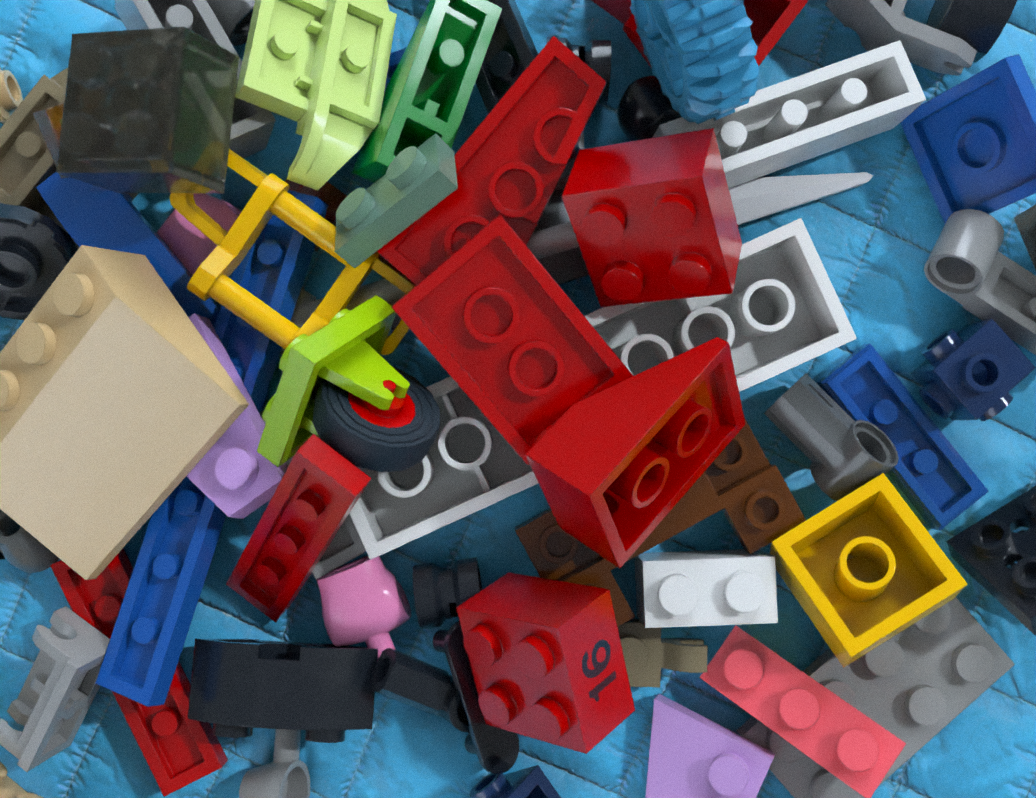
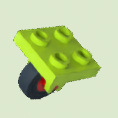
[257,295,440,472]

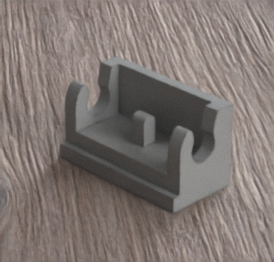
[0,606,110,772]

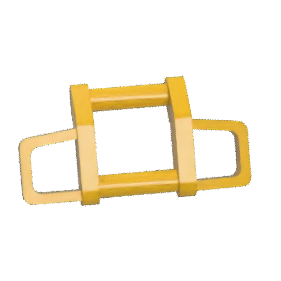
[170,142,415,355]

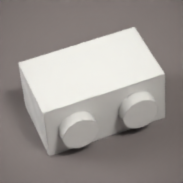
[635,549,778,628]

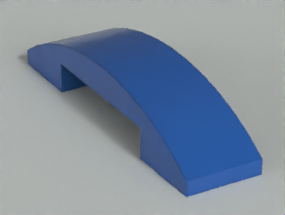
[36,147,221,327]

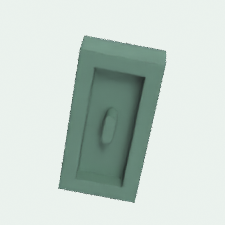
[335,133,458,268]

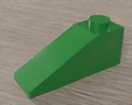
[352,0,502,183]

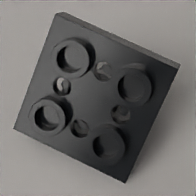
[946,486,1036,635]

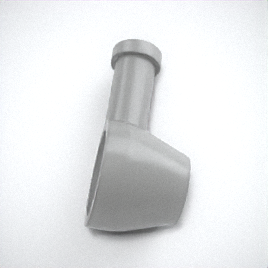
[239,729,310,798]

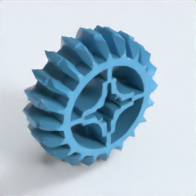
[630,0,759,124]

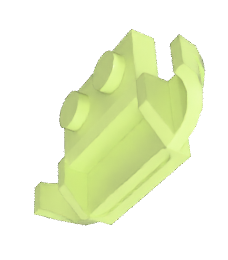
[235,0,397,191]

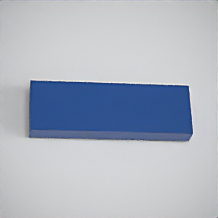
[817,343,989,531]

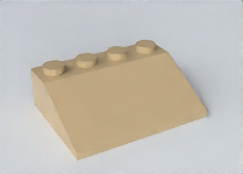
[0,245,249,580]

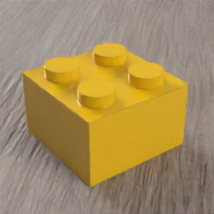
[770,473,968,668]

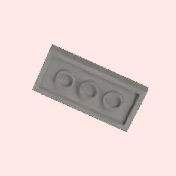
[736,597,1015,798]

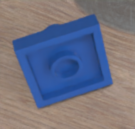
[900,54,1036,223]

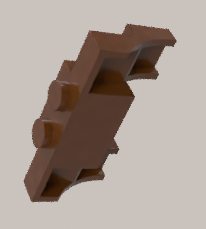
[515,418,806,627]

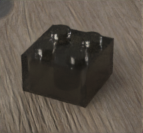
[56,27,239,194]

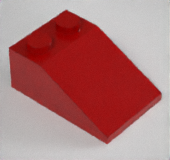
[525,337,746,569]

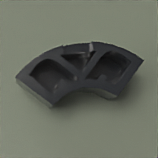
[188,639,378,743]

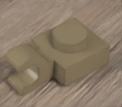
[618,619,708,687]

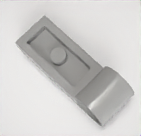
[924,209,1036,355]

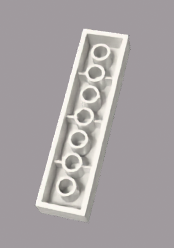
[349,218,857,560]

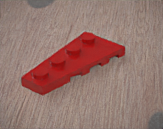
[377,36,607,285]

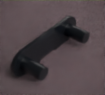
[432,621,519,774]

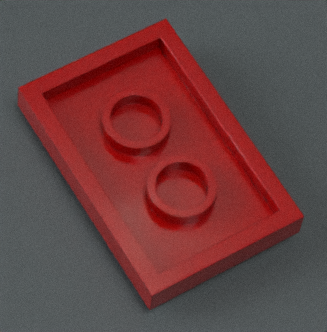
[392,215,633,465]

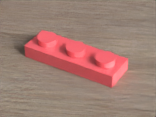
[699,625,906,798]

